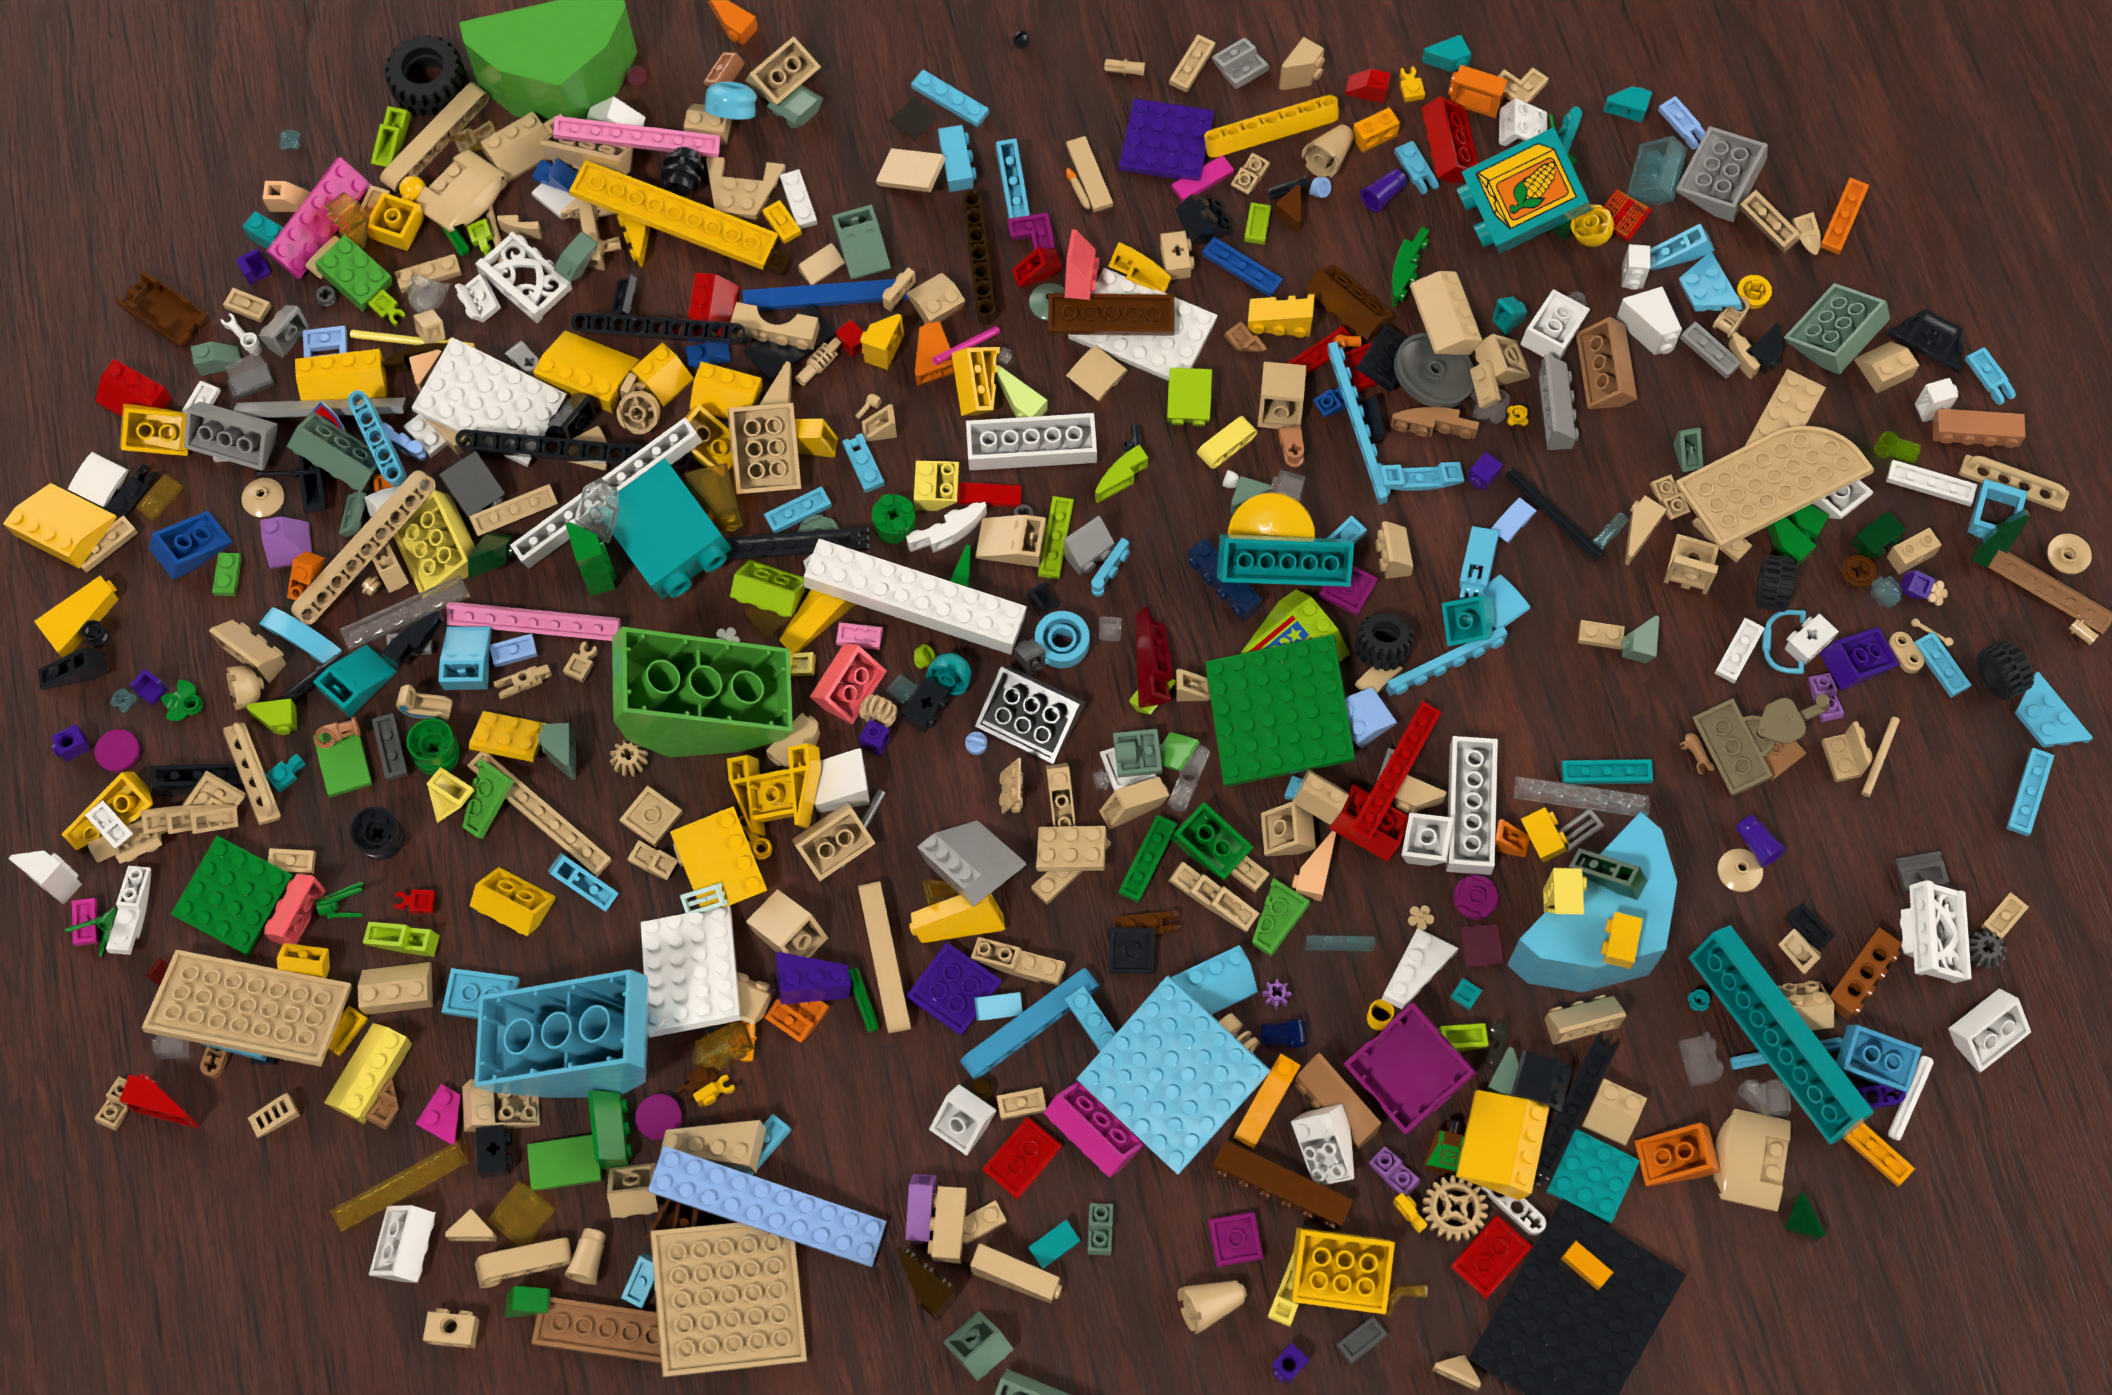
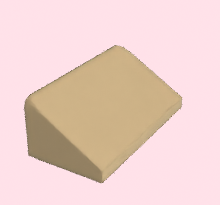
[798,243,845,285]

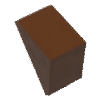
[1275,186,1301,232]

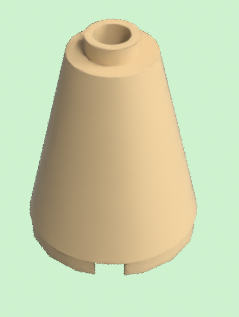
[1302,125,1354,178]
[1178,1281,1247,1334]

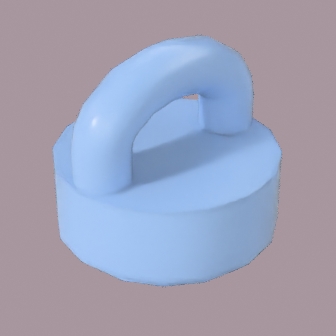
[1309,177,1331,198]
[965,732,987,755]

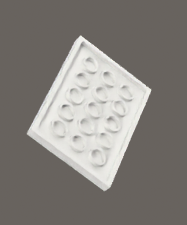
[1068,268,1218,381]
[412,337,567,467]
[641,905,741,1037]

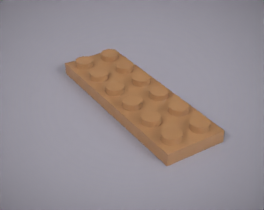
[531,1297,661,1363]

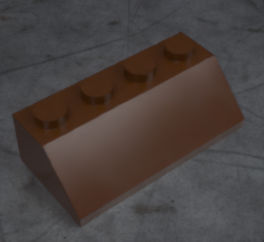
[1305,265,1397,340]

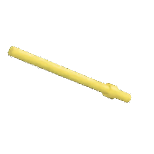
[350,330,475,348]

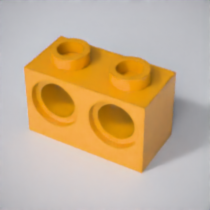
[1353,107,1400,152]

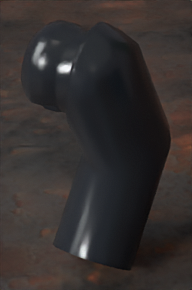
[1122,425,1143,453]

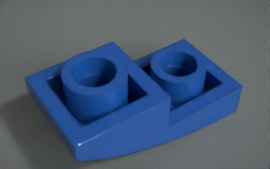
[1313,385,1361,418]

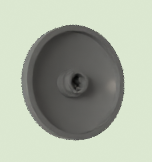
[1394,333,1474,408]

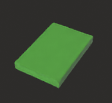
[313,732,373,798]
[527,1135,602,1192]

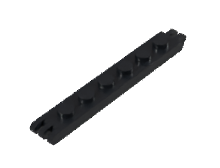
[724,527,870,561]
[1535,1033,1619,1189]

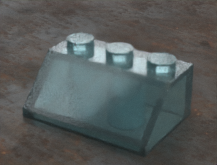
[1627,136,1688,205]

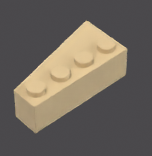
[661,1120,767,1173]

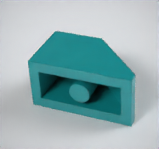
[1422,35,1471,72]
[1603,86,1652,123]
[1492,297,1527,335]

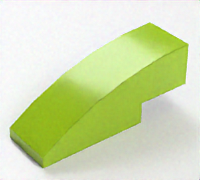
[371,106,412,167]
[1095,445,1148,503]
[363,922,440,957]
[1439,1023,1489,1052]

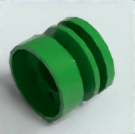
[406,718,461,776]

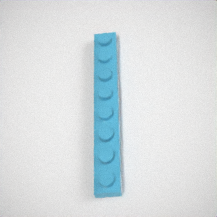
[1328,342,1390,505]

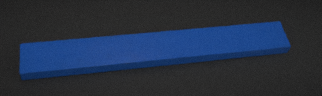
[743,279,910,311]

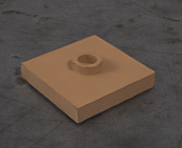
[1757,735,1806,781]

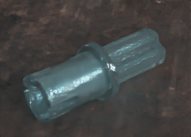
[1592,513,1628,550]

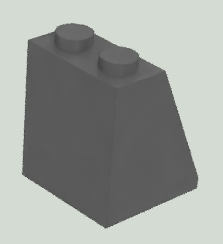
[438,451,505,519]

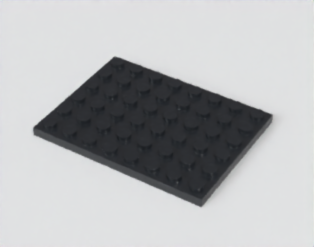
[1468,1198,1687,1395]

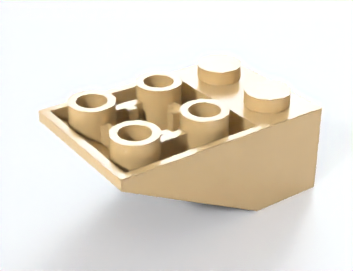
[975,515,1046,567]
[462,1079,540,1132]

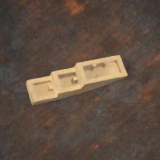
[140,804,238,834]
[1168,862,1259,932]

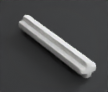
[1888,1056,1933,1140]

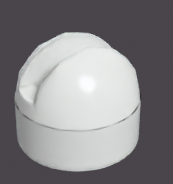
[1222,470,1239,488]

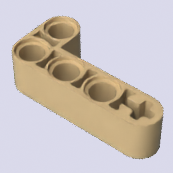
[475,1238,572,1288]

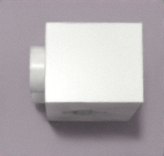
[1622,245,1650,290]
[1915,378,1958,422]
[1785,614,1839,666]

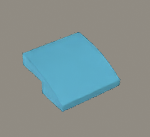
[1474,574,1530,630]

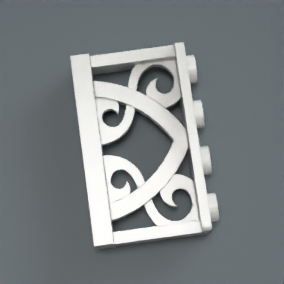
[475,231,572,323]
[1909,880,1971,983]

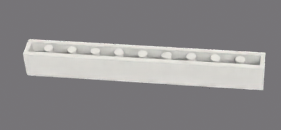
[510,418,703,568]

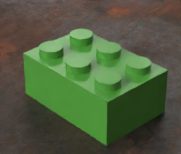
[315,235,393,312]

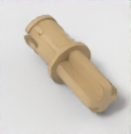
[1104,59,1145,76]

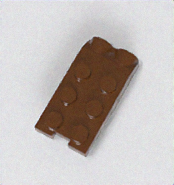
[114,270,210,348]

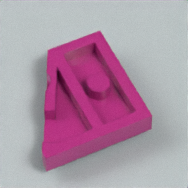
[416,1084,462,1147]

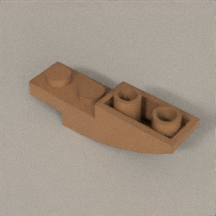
[1390,407,1479,439]

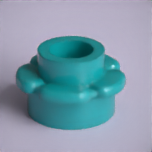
[1688,989,1711,1011]

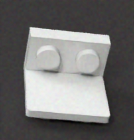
[1499,98,1547,146]

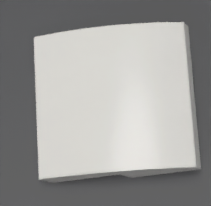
[68,452,129,507]

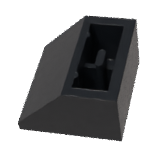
[1175,194,1234,245]

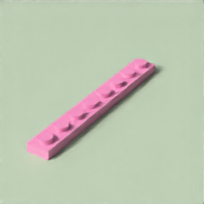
[553,116,720,158]
[446,602,620,641]

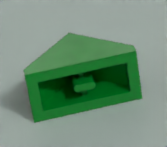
[505,1286,550,1318]

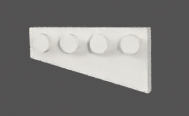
[1382,928,1459,1009]

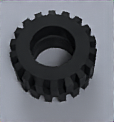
[1755,554,1796,612]
[1355,612,1413,671]
[1976,640,2034,701]

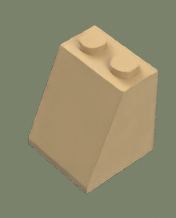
[1258,362,1306,429]
[746,889,828,958]

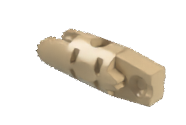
[494,664,552,700]

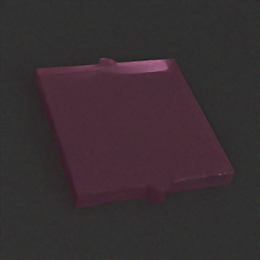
[1460,924,1504,968]

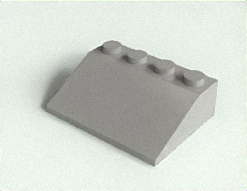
[1676,126,1768,222]
[917,820,1026,907]

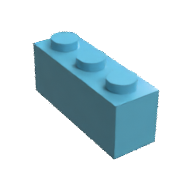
[938,125,977,192]

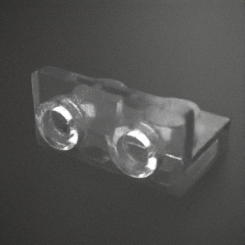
[1678,1032,1723,1087]

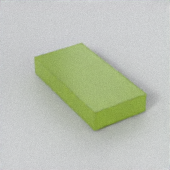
[1244,203,1271,245]

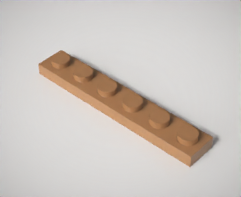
[1989,550,2112,634]

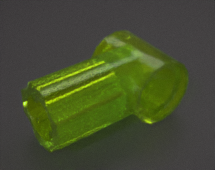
[1874,431,1921,463]

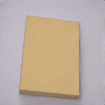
[876,148,946,192]

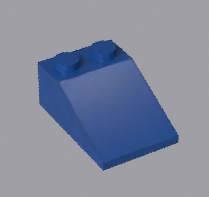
[149,511,232,579]

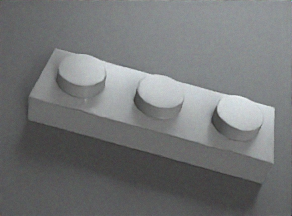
[1680,321,1742,379]

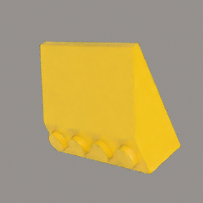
[533,330,640,413]
[3,483,117,569]
[670,806,767,908]
[1456,1090,1549,1201]
[1292,1228,1395,1314]

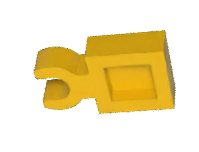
[1400,66,1425,102]
[1393,1193,1427,1233]

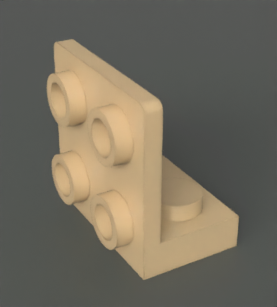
[1821,721,1872,782]

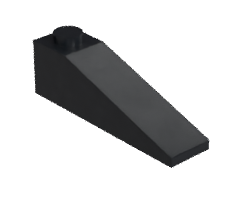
[149,763,243,796]

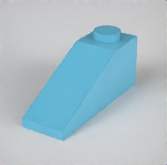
[1650,224,1715,271]
[548,853,619,912]

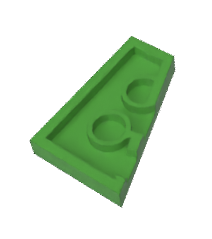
[462,759,515,839]
[1252,878,1311,957]

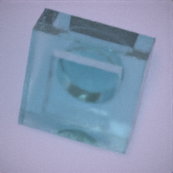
[886,674,918,705]

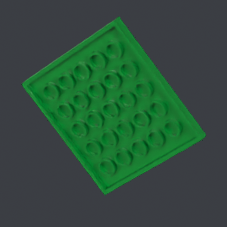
[1205,634,1356,787]

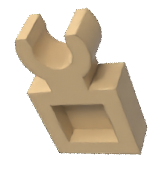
[563,641,598,683]

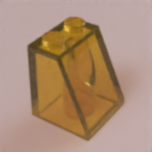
[685,463,743,531]

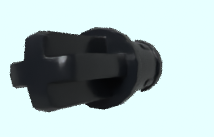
[1268,175,1310,199]

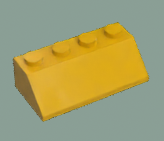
[295,349,387,401]

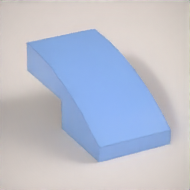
[1491,497,1536,543]

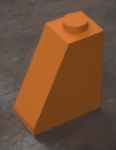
[915,321,954,386]

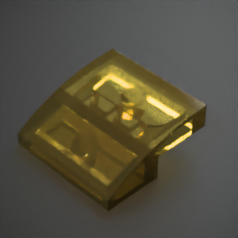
[488,1181,556,1247]

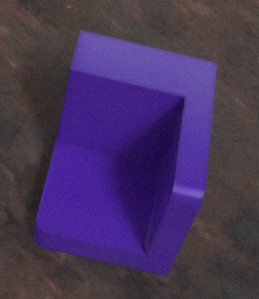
[236,248,271,285]
[130,668,168,706]

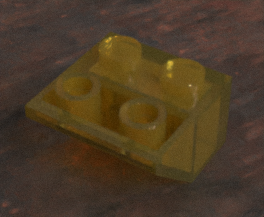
[324,192,370,249]
[692,1022,754,1070]

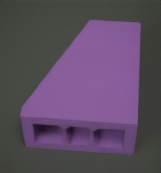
[906,1174,936,1244]

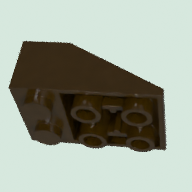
[897,1247,956,1321]

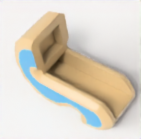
[396,685,453,722]

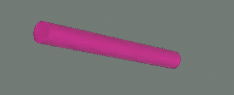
[932,326,1000,365]

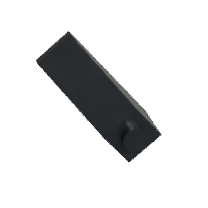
[38,647,108,690]

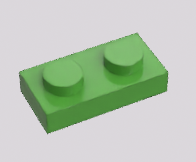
[212,553,242,596]

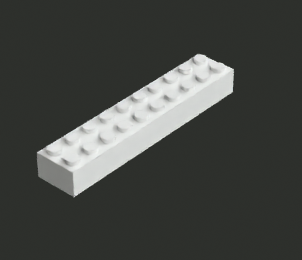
[804,539,1026,655]

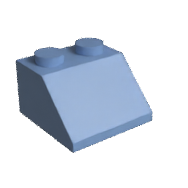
[1345,687,1397,748]

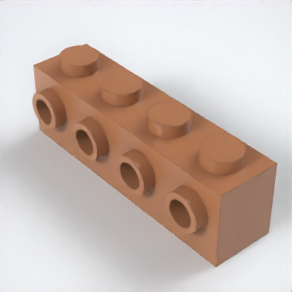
[1932,408,2025,448]

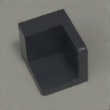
[1028,581,1059,618]

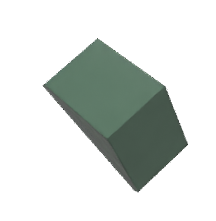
[1673,427,1703,472]
[1230,476,1271,515]

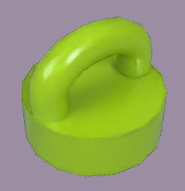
[914,644,935,669]

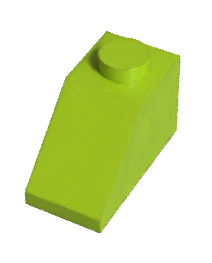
[247,699,297,735]

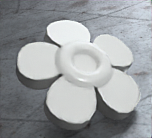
[716,627,740,642]

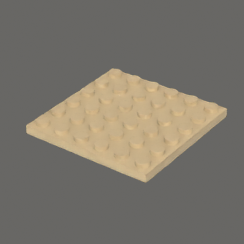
[650,1223,807,1377]

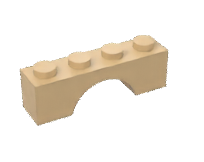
[731,302,820,350]

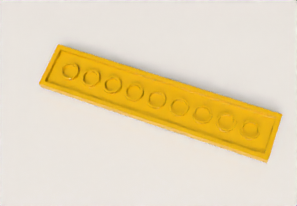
[569,160,778,270]

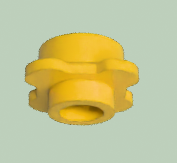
[1507,405,1529,426]

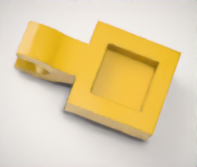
[692,1075,735,1107]

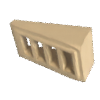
[248,1093,301,1139]

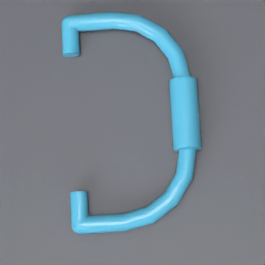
[1762,609,1806,674]

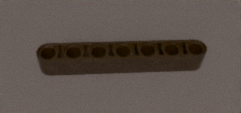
[963,190,996,325]

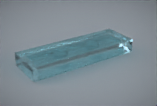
[1305,935,1375,952]

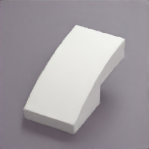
[85,801,133,849]

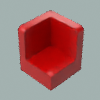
[835,320,863,358]

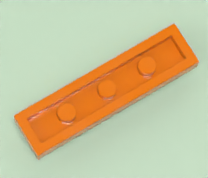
[1820,178,1869,255]

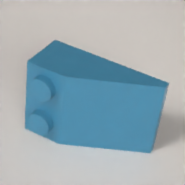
[1836,1025,1922,1093]

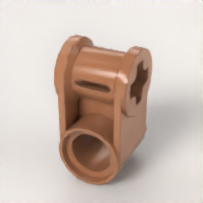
[1278,425,1304,468]

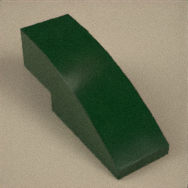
[1970,509,2030,568]

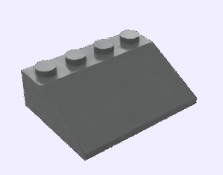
[975,665,1085,764]

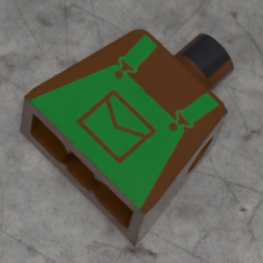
[1422,1120,1465,1177]

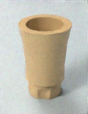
[564,1228,606,1285]

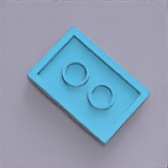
[442,968,520,1019]

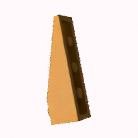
[1233,1054,1301,1149]

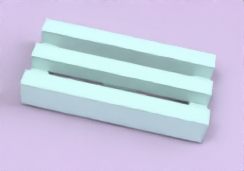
[680,882,729,913]

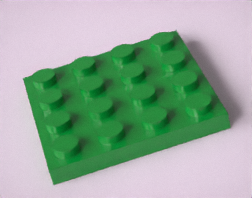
[171,836,295,956]

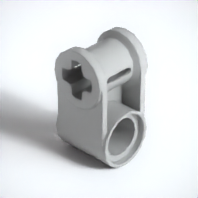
[504,341,539,378]

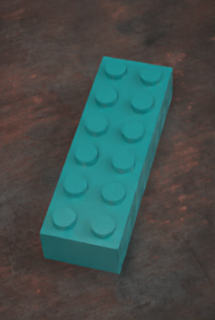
[1217,534,1354,587]

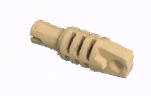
[795,337,842,386]

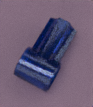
[1261,1020,1307,1048]

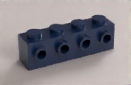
[1188,538,1262,622]

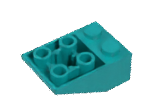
[314,645,397,718]

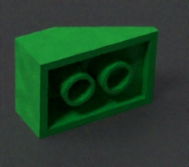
[1171,802,1254,880]

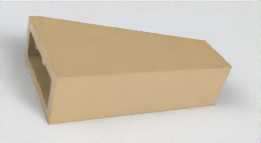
[970,1243,1062,1304]

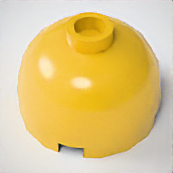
[1571,205,1614,247]

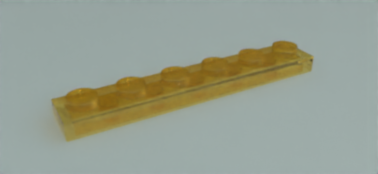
[330,1141,468,1232]

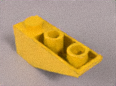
[617,215,650,267]

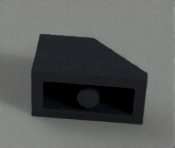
[1748,323,1783,375]

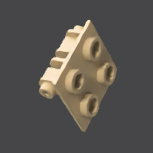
[999,758,1023,814]

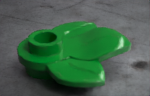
[161,680,203,721]

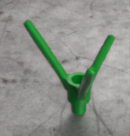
[64,908,118,957]

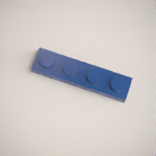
[1202,237,1283,298]

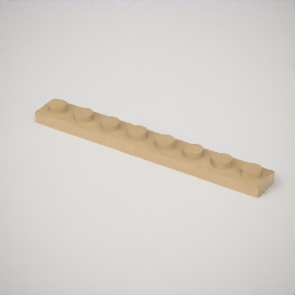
[467,752,612,877]

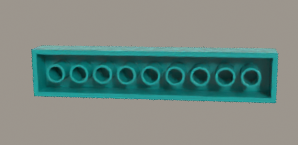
[1688,925,1874,1145]

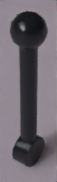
[254,469,299,478]

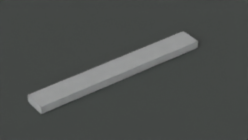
[233,397,407,418]

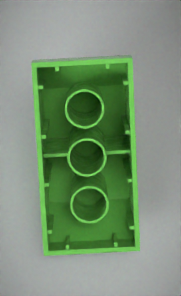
[459,0,637,123]
[612,627,793,758]

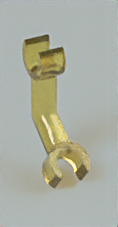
[1386,1286,1428,1317]

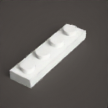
[1886,460,1977,506]

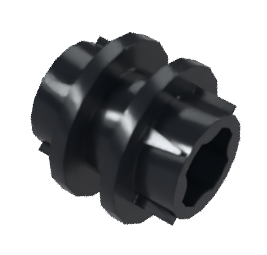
[660,146,704,197]

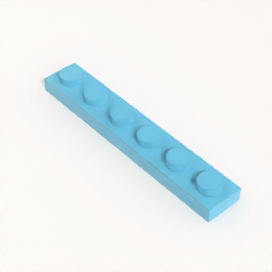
[1386,626,1508,696]

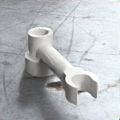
[221,313,262,356]

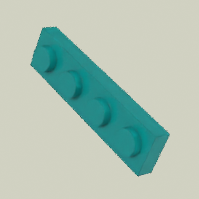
[1561,759,1653,785]

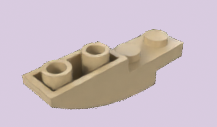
[971,937,1066,986]

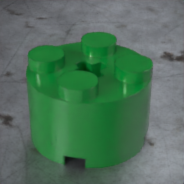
[872,494,916,544]

